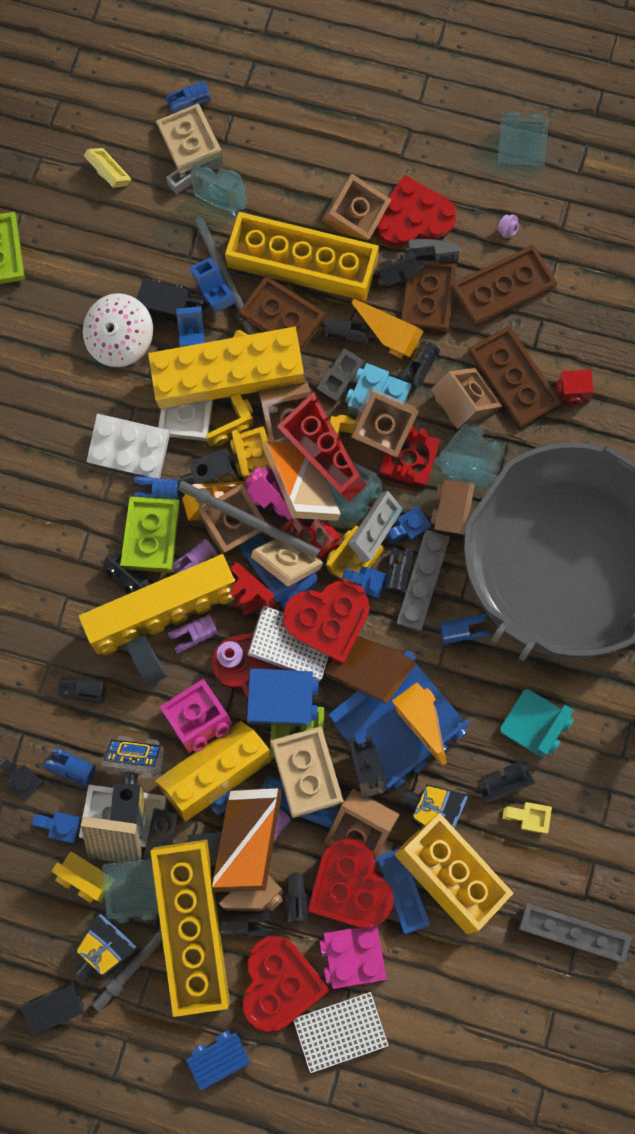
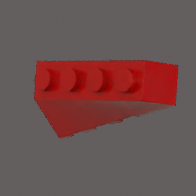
[277,392,367,502]

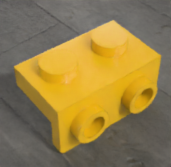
[230,426,272,480]
[326,526,383,583]
[51,852,115,903]

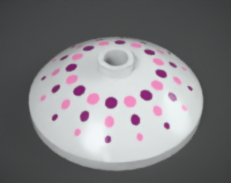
[83,294,153,367]

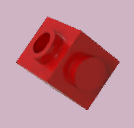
[555,369,594,405]

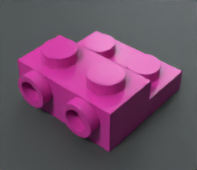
[244,464,292,520]
[160,679,233,753]
[319,925,387,989]

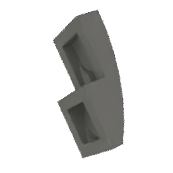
[408,239,460,263]
[316,348,366,402]

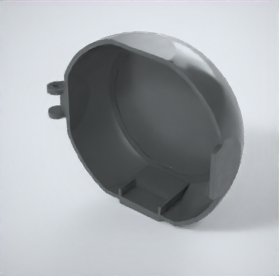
[465,443,635,662]

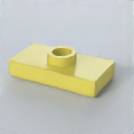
[84,148,132,187]

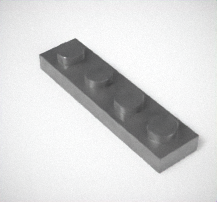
[396,530,450,633]
[519,903,632,964]

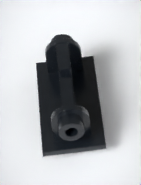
[374,250,426,287]
[102,553,151,595]
[477,761,535,803]
[143,808,178,862]

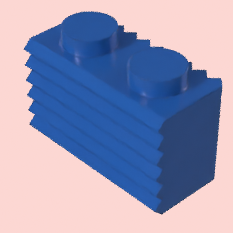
[186,1030,252,1090]

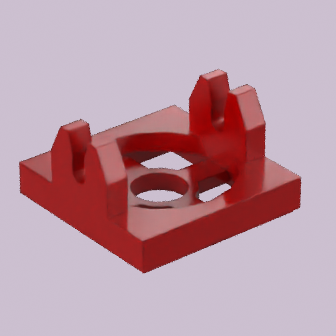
[379,426,440,488]
[280,518,341,560]
[230,563,276,616]

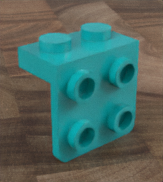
[500,689,574,759]

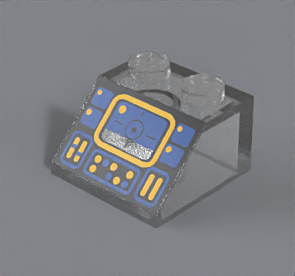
[101,736,165,780]

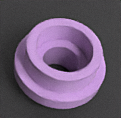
[498,215,519,239]
[217,641,243,668]

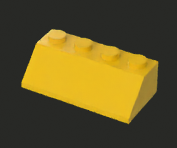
[155,721,271,822]
[394,813,513,935]

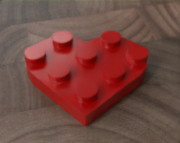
[376,175,456,247]
[283,580,370,664]
[212,632,287,699]
[308,839,394,928]
[243,936,330,1032]

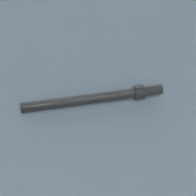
[194,216,257,335]
[178,481,320,559]
[92,928,163,1012]

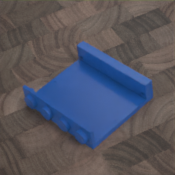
[328,650,470,791]

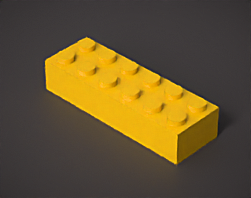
[225,212,379,301]
[148,327,306,409]
[79,554,235,655]
[150,840,230,1017]

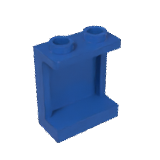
[247,669,319,728]

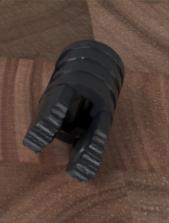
[324,317,370,344]
[401,340,440,387]
[383,548,414,595]
[283,871,308,923]
[221,912,270,938]

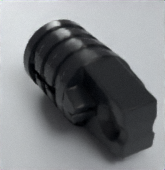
[58,677,107,704]

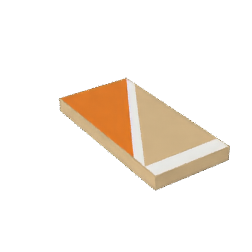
[263,441,341,521]

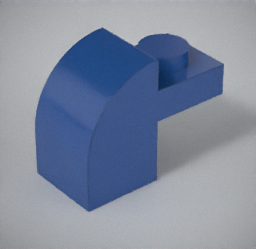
[189,257,236,313]
[177,307,205,347]

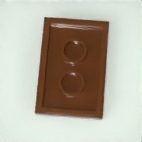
[401,259,457,333]
[238,276,326,351]
[324,635,416,704]

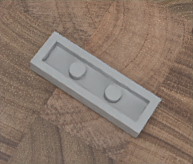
[349,491,403,562]

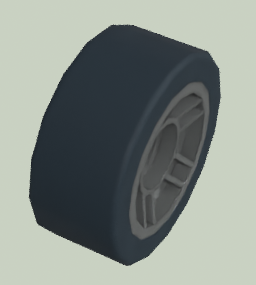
[126,635,166,686]

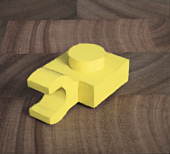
[502,802,552,834]

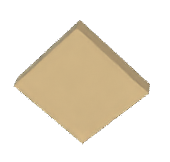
[251,539,323,586]

